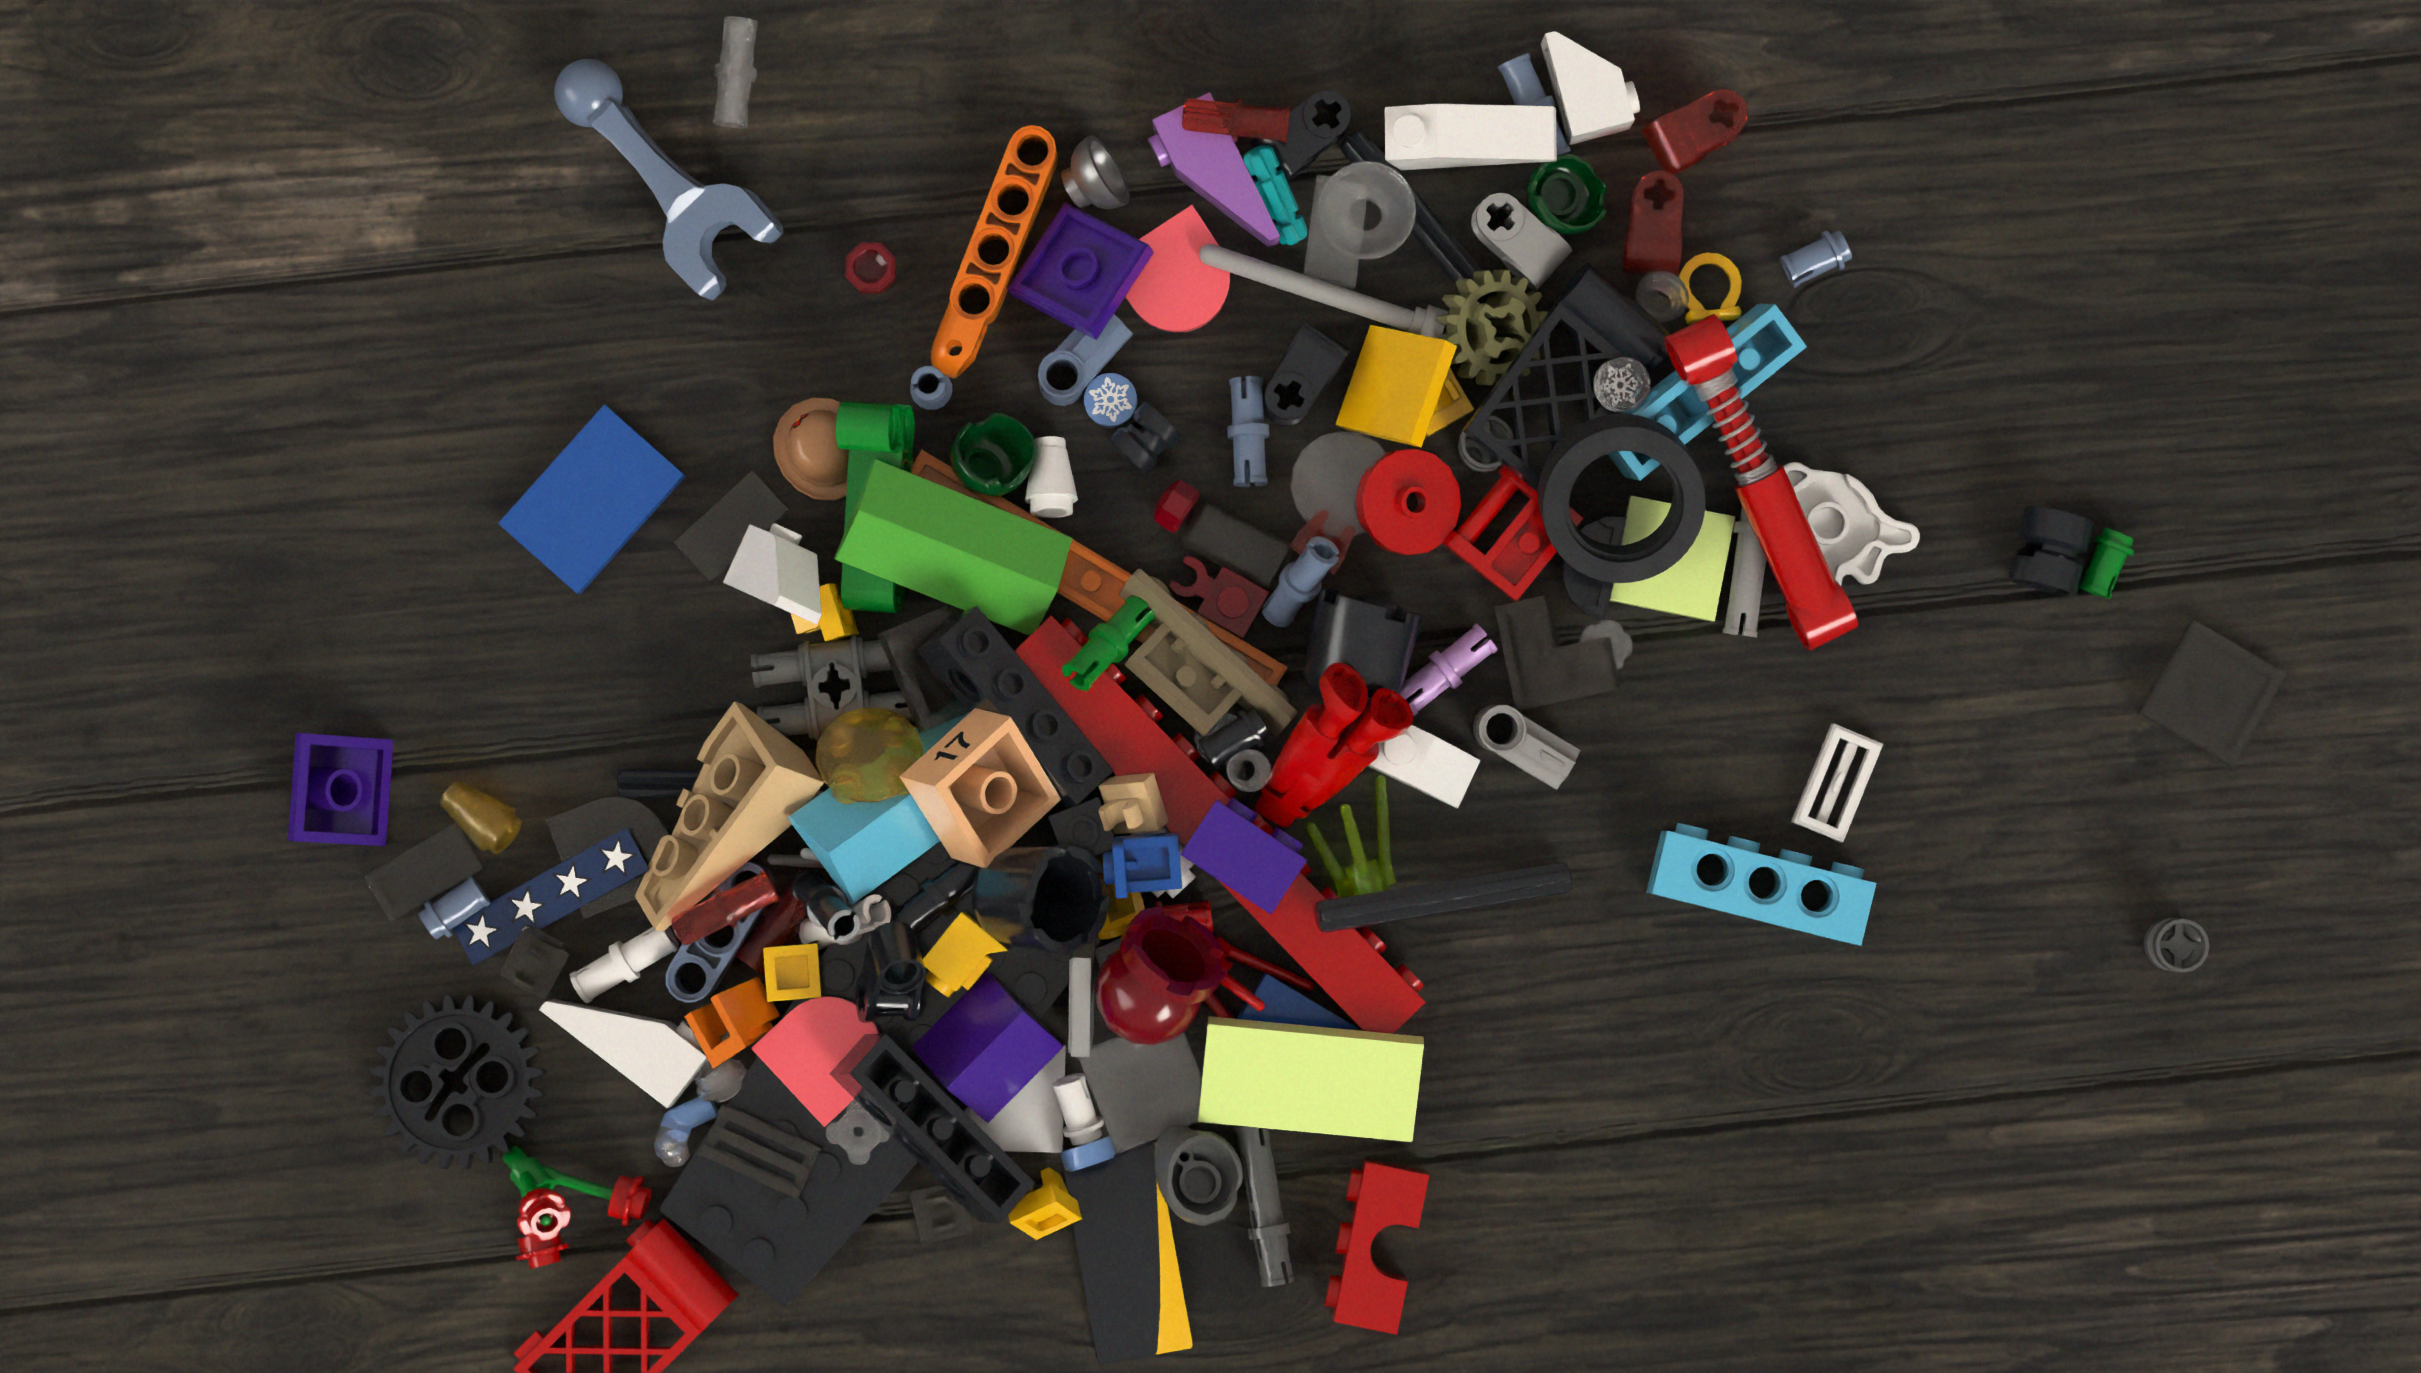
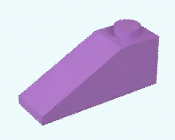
[1148,92,1280,248]

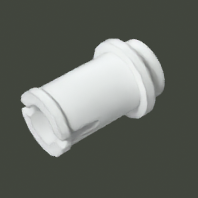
[1052,1073,1104,1145]

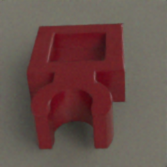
[1169,556,1269,639]

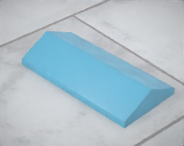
[788,698,969,905]

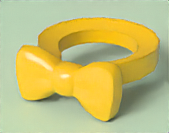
[1677,252,1742,324]

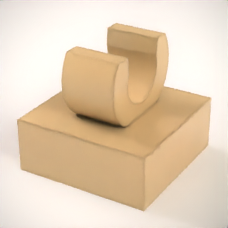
[1098,773,1169,834]

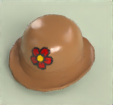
[773,397,849,501]

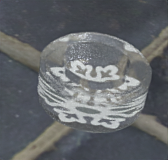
[1593,357,1651,412]

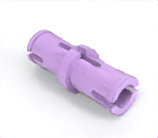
[1399,623,1498,716]

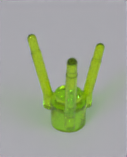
[1306,775,1396,898]

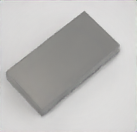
[1068,940,1095,1057]

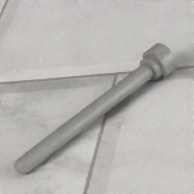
[1199,244,1449,338]

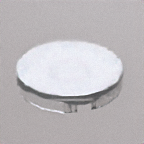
[1291,432,1386,538]

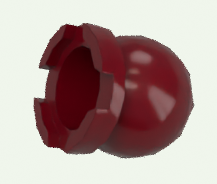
[1095,907,1226,1045]

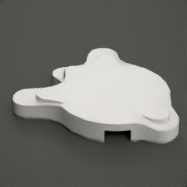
[1783,462,1920,586]

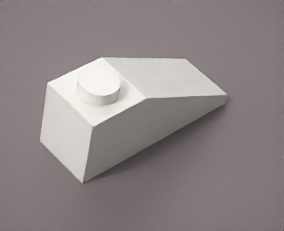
[1385,104,1557,170]
[539,999,708,1108]

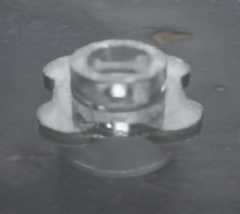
[826,1100,890,1165]

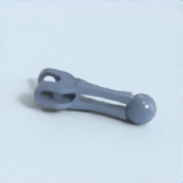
[554,59,783,300]

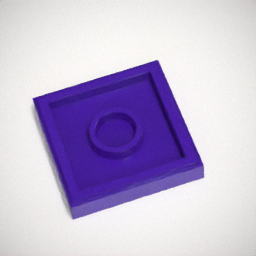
[1007,202,1154,340]

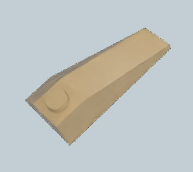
[635,701,824,932]

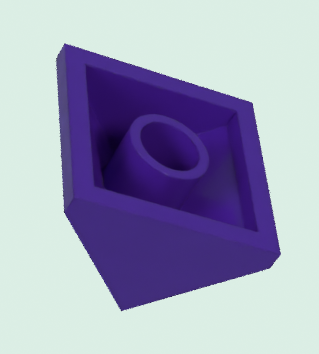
[288,733,394,846]
[912,971,1064,1123]

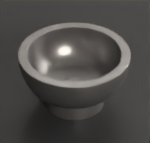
[1061,135,1130,209]

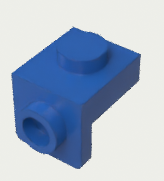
[1103,832,1182,898]

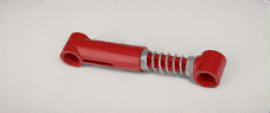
[1664,314,1858,651]

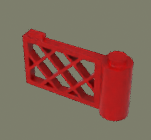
[513,1218,739,1373]

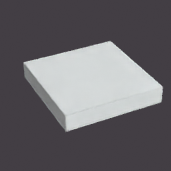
[964,1045,1066,1153]

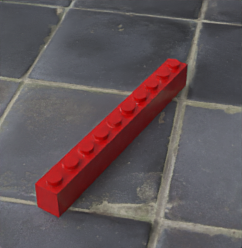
[1015,616,1426,1034]

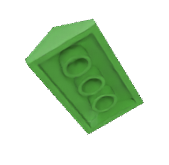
[834,459,1072,636]

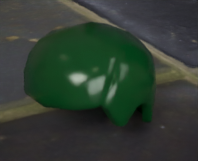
[1526,154,1607,235]
[949,412,1038,497]

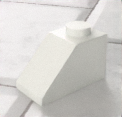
[1541,31,1640,146]
[723,523,821,624]
[1368,725,1480,809]

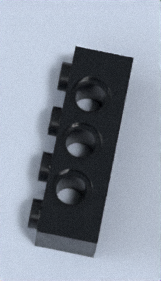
[917,606,1114,813]
[829,1033,1035,1223]

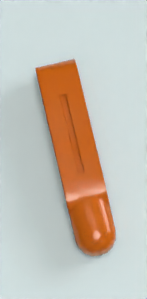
[931,125,1058,379]

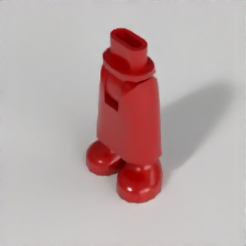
[1255,662,1413,827]

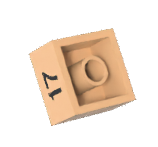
[899,708,1061,868]

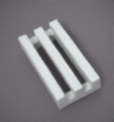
[1791,724,1883,843]

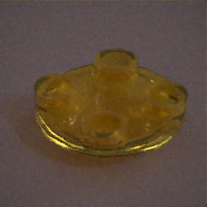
[816,708,923,804]

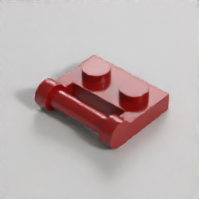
[1442,465,1584,602]

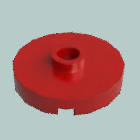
[1356,449,1461,555]

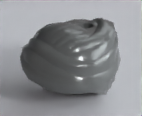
[1154,1125,1244,1226]

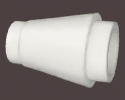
[1025,436,1078,518]

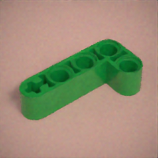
[836,401,915,614]

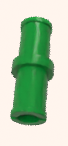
[1062,595,1155,691]

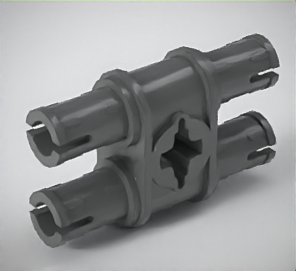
[751,634,921,741]

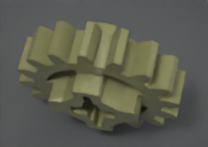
[1436,270,1550,385]

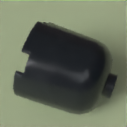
[1303,588,1424,720]
[971,844,1110,955]

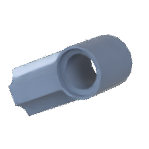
[1038,314,1133,406]

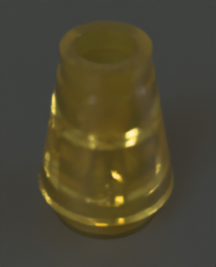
[440,780,522,854]

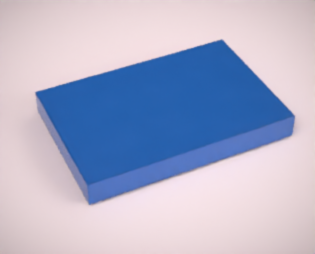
[498,404,686,595]

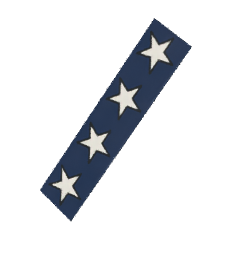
[453,827,649,966]

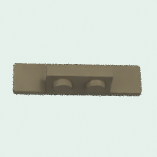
[1119,569,1298,737]

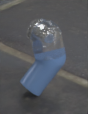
[654,1092,719,1167]

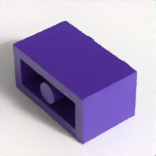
[1180,797,1307,914]

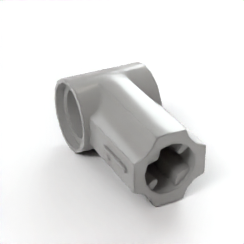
[1473,704,1581,790]

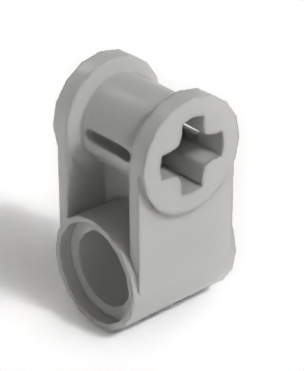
[1471,193,1572,291]

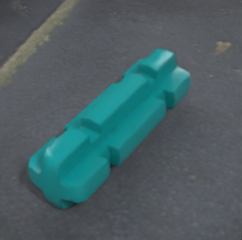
[1243,145,1308,245]

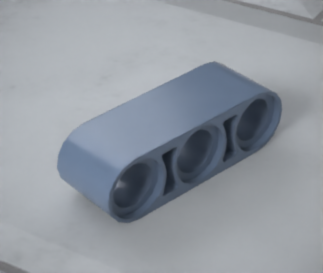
[665,862,776,1003]

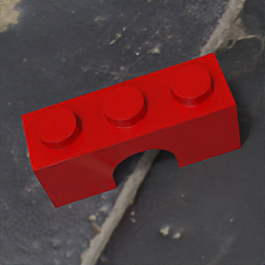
[1324,1158,1429,1335]

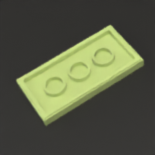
[1198,1016,1424,1142]

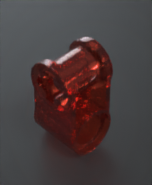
[1641,89,1748,177]
[1623,170,1684,276]

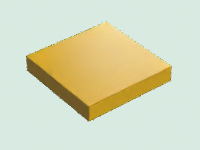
[1335,325,1457,447]

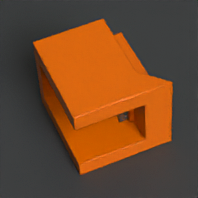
[684,976,780,1069]

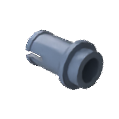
[1780,230,1852,288]
[910,366,953,410]
[418,876,491,940]

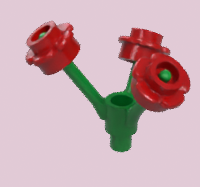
[502,1146,652,1269]

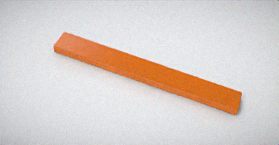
[912,450,1288,686]

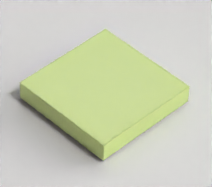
[1609,495,1735,622]

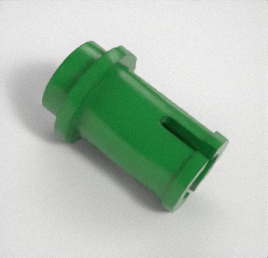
[2078,528,2135,600]

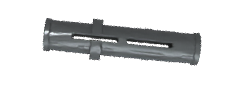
[1234,1126,1295,1287]

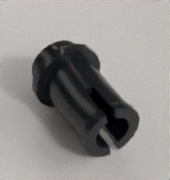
[1198,708,1270,770]

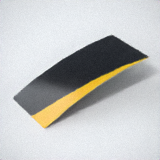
[1062,1141,1193,1364]

